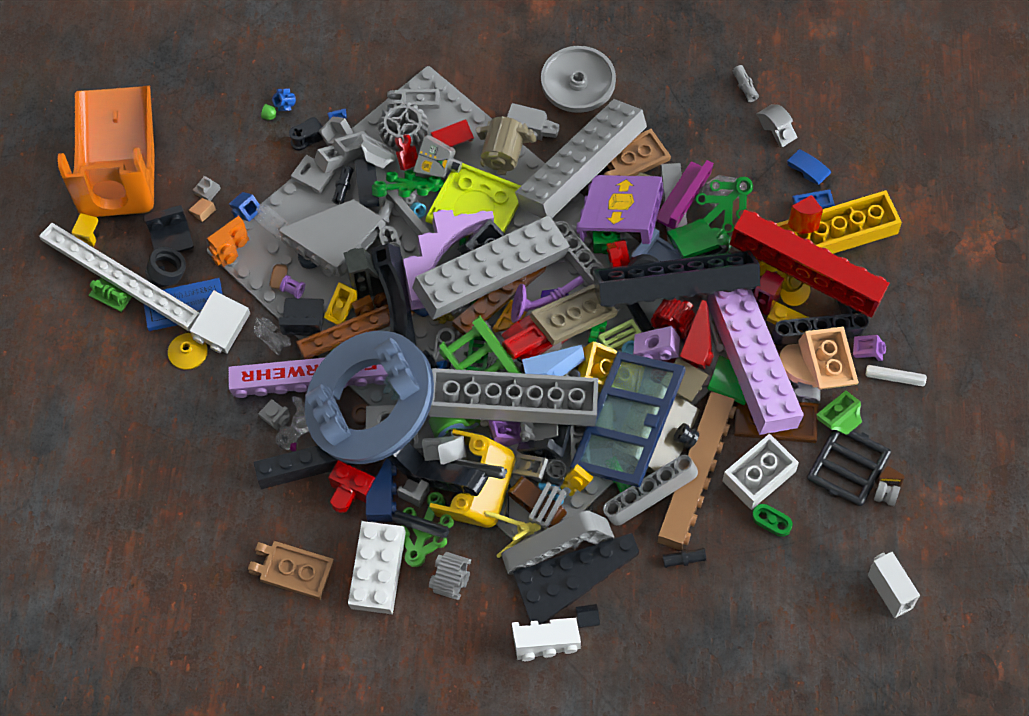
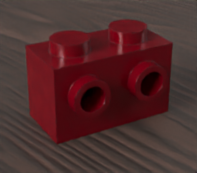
[753,269,784,316]

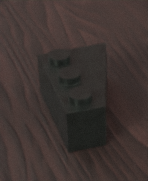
[343,248,385,300]

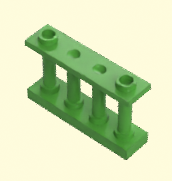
[439,315,522,374]

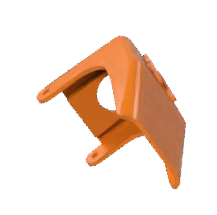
[58,85,155,217]

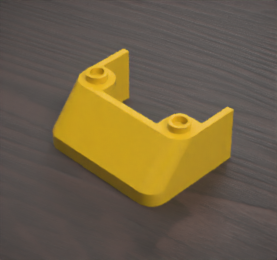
[429,429,516,528]

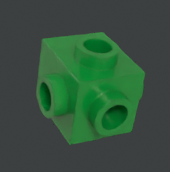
[592,231,621,254]

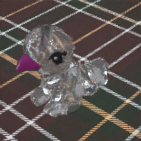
[276,397,309,452]

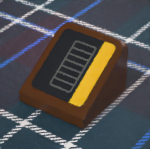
[877,466,905,486]

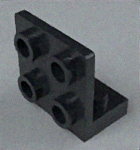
[144,205,194,252]
[279,298,324,336]
[517,424,571,459]

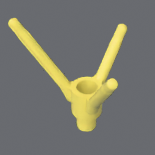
[484,511,541,558]

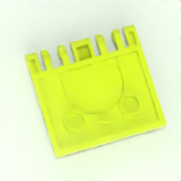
[425,163,521,238]

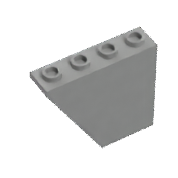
[279,200,385,278]

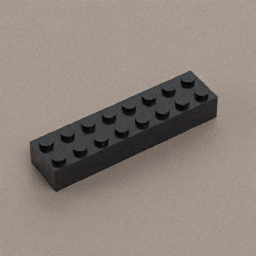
[593,250,760,307]

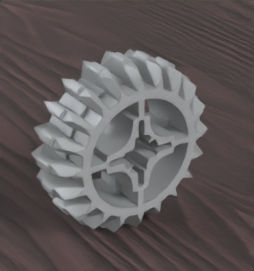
[378,102,429,151]

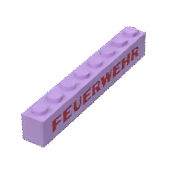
[229,358,390,398]

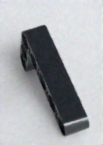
[771,301,869,346]
[387,442,489,496]

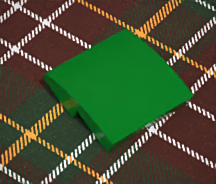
[667,219,720,259]
[707,355,746,405]

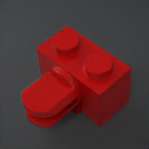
[328,460,375,513]

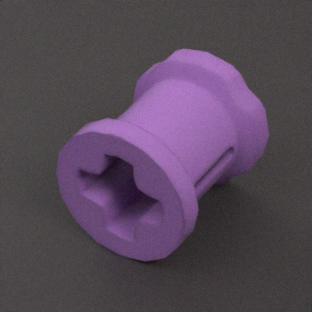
[280,275,306,298]

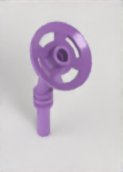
[511,276,584,323]

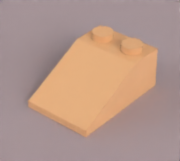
[798,327,858,390]

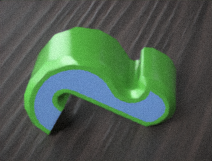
[429,417,481,438]

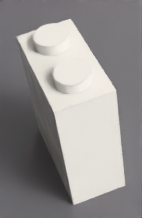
[190,290,250,354]
[868,552,920,618]

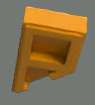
[492,300,527,333]

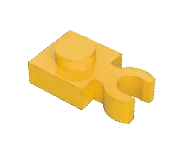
[560,464,593,496]

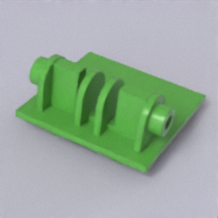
[89,277,132,312]

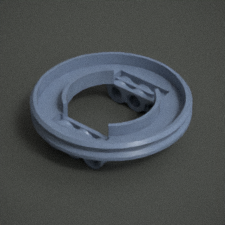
[305,331,434,464]

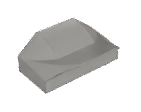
[358,133,397,169]

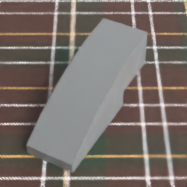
[314,131,368,173]

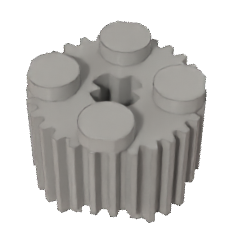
[429,552,471,600]

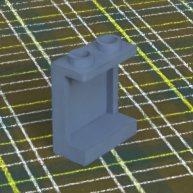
[631,228,682,261]

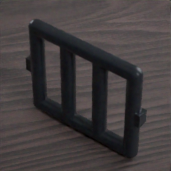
[807,430,891,506]

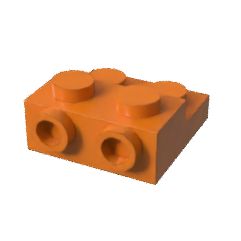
[207,216,249,267]

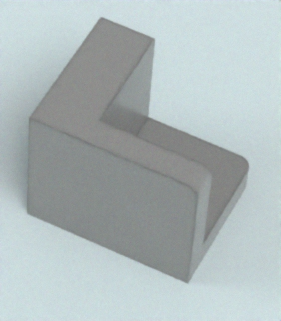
[319,116,353,146]
[397,479,430,508]

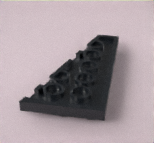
[513,533,639,625]

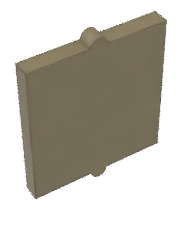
[660,358,709,402]

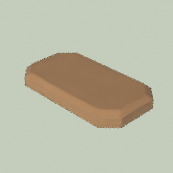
[269,264,288,289]

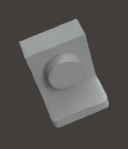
[258,399,290,430]

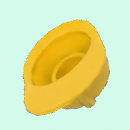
[777,270,811,306]

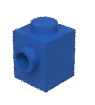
[229,192,263,222]

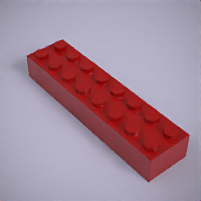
[730,209,890,318]

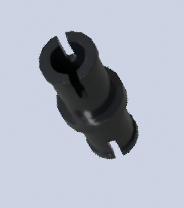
[332,166,354,205]
[663,548,707,568]

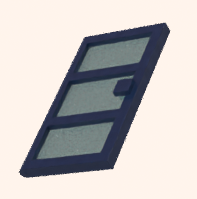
[569,351,686,488]

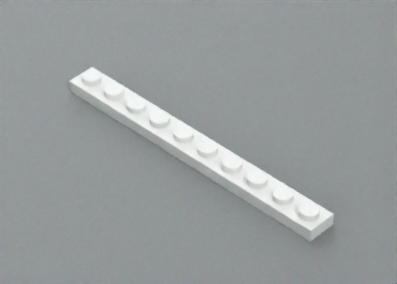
[39,223,200,331]

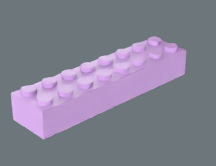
[706,288,804,435]

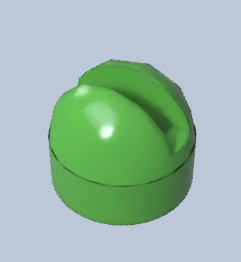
[261,104,276,120]

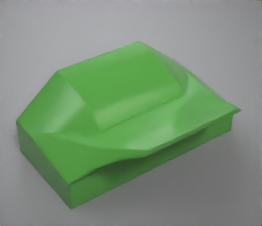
[817,391,862,435]

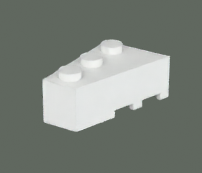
[512,618,581,661]

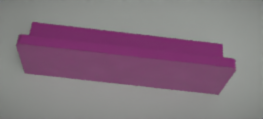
[656,160,714,229]

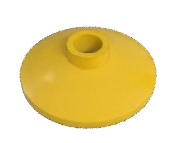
[168,333,208,370]

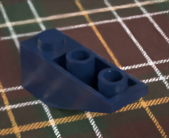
[366,458,397,522]

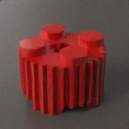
[650,298,696,339]

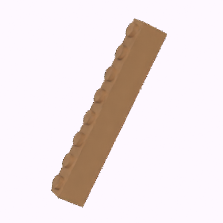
[658,391,737,551]

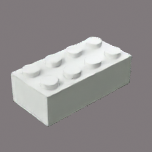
[348,521,406,614]

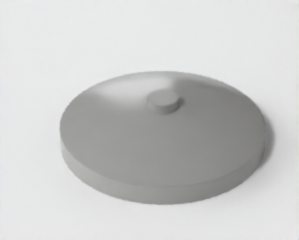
[541,46,616,113]

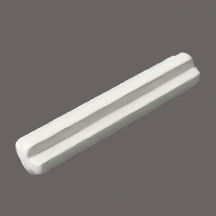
[866,365,926,386]

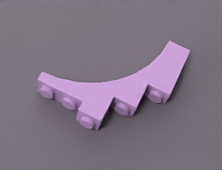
[403,210,494,310]

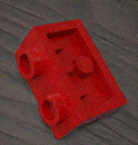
[606,240,630,267]

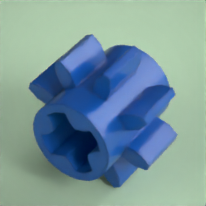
[272,89,296,111]

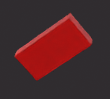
[502,324,547,360]

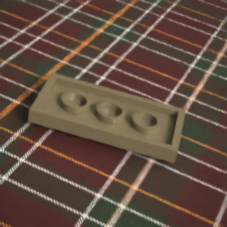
[530,284,618,345]

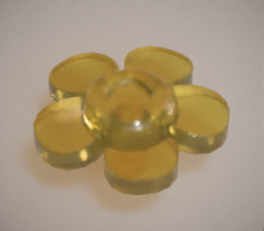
[431,312,454,324]

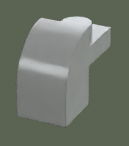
[756,104,798,147]

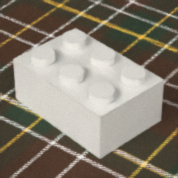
[723,434,799,510]

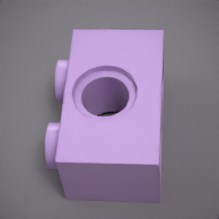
[633,326,680,361]

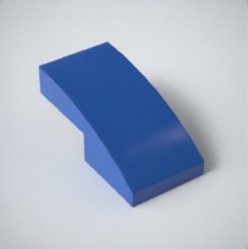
[787,149,831,185]

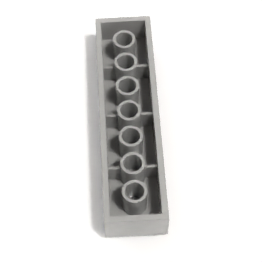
[515,99,647,219]
[412,215,570,320]
[429,368,598,426]

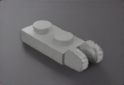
[387,89,440,109]

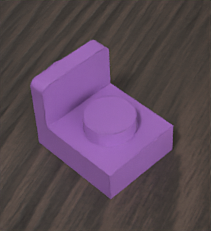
[853,335,886,361]

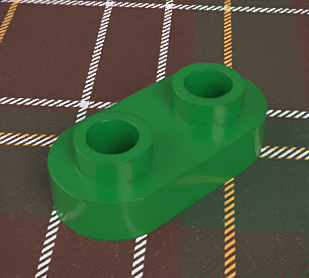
[752,504,793,537]

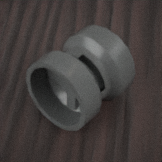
[546,459,567,486]

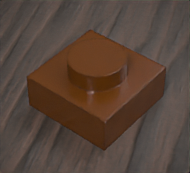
[351,295,374,317]

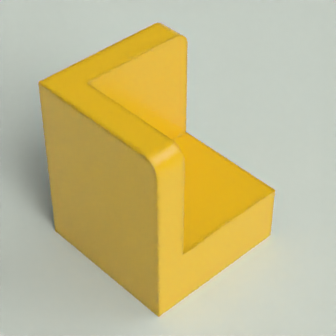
[71,213,98,247]

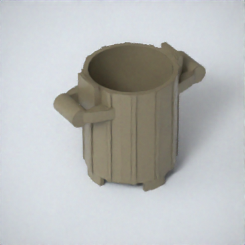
[476,116,536,175]

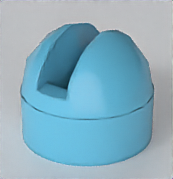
[410,202,427,219]

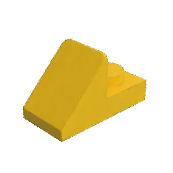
[324,282,357,325]

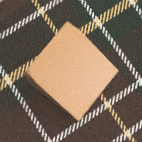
[189,198,216,222]

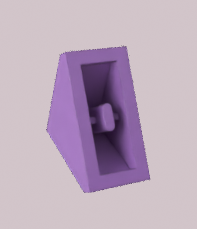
[488,420,521,447]

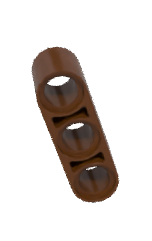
[507,477,567,528]

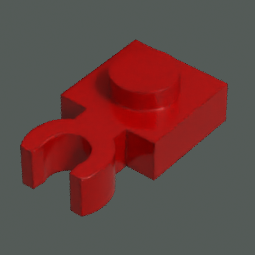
[395,134,418,171]

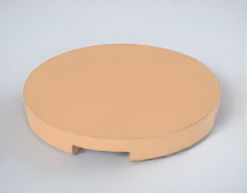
[779,344,817,387]

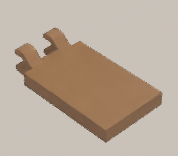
[604,129,671,176]
[248,541,334,600]

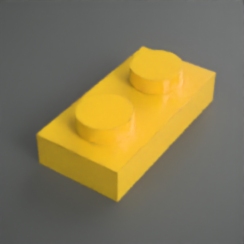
[767,302,809,332]

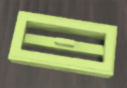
[598,318,641,350]

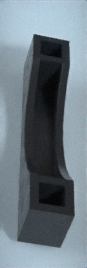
[371,243,417,346]

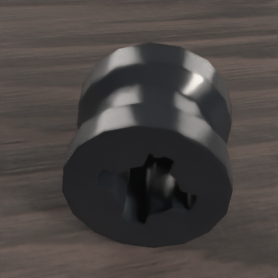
[674,423,699,449]

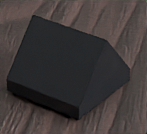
[576,604,600,628]

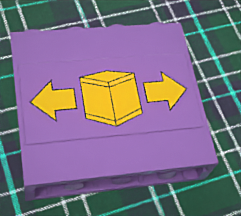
[576,175,664,244]

